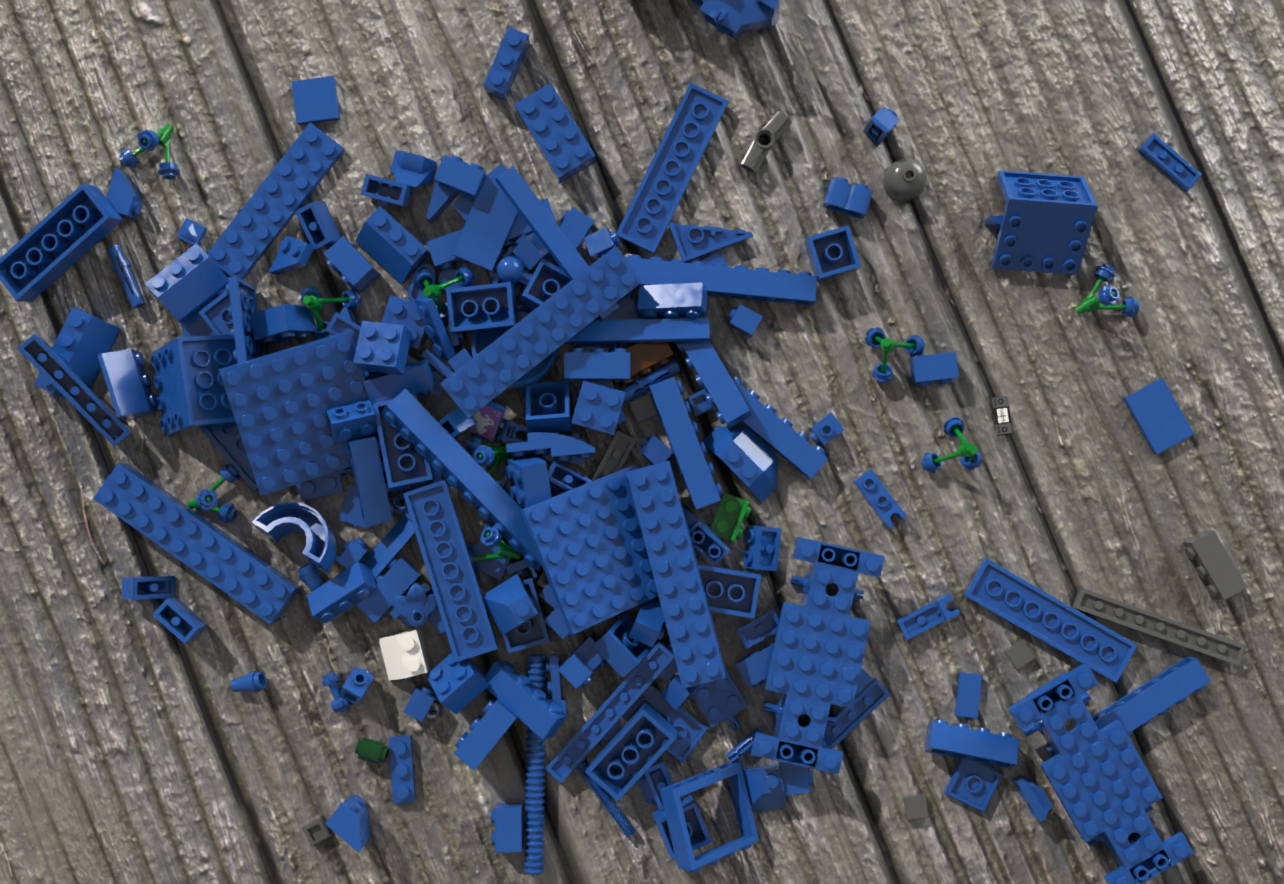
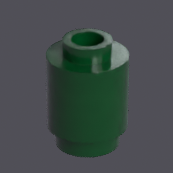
[355,738,389,765]

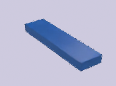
[822,678,891,749]

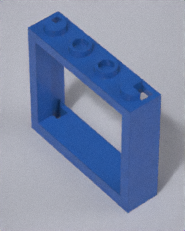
[660,762,759,873]

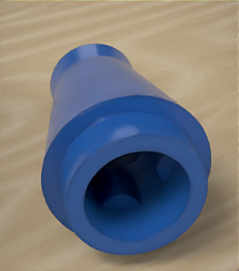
[298,563,323,592]
[231,670,266,692]

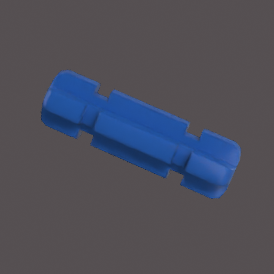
[727,728,762,763]

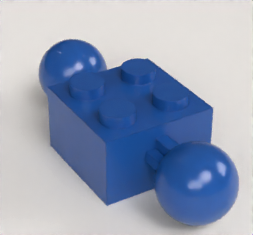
[497,256,599,320]

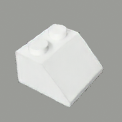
[379,628,431,681]

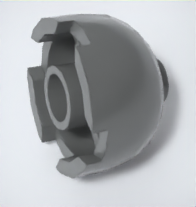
[883,158,927,202]

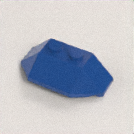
[701,426,778,503]

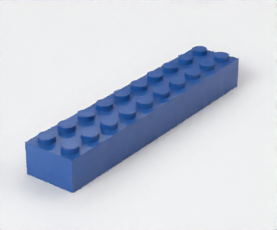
[440,246,643,419]
[626,461,727,689]
[93,463,302,624]

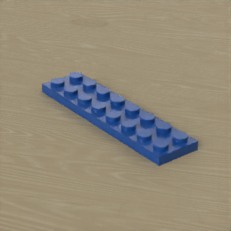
[616,82,729,254]
[207,123,345,280]
[403,480,498,662]
[963,558,1137,683]

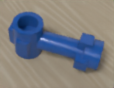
[322,671,353,713]

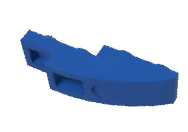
[506,432,596,461]
[682,503,730,566]

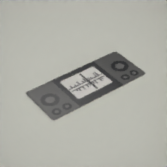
[992,396,1013,435]

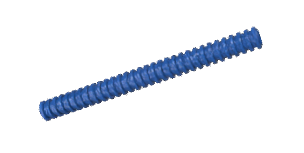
[524,654,546,875]

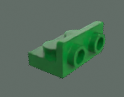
[710,492,751,542]

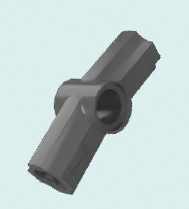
[740,111,792,174]

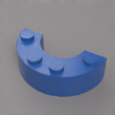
[252,502,336,573]

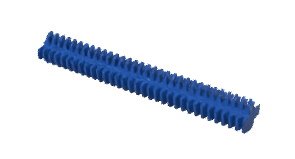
[576,760,635,838]

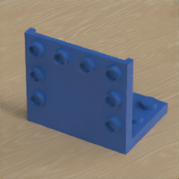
[991,170,1098,275]
[181,276,264,363]
[151,335,238,436]

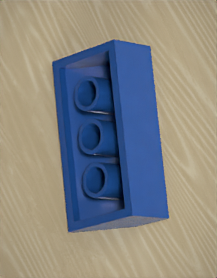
[34,307,121,399]

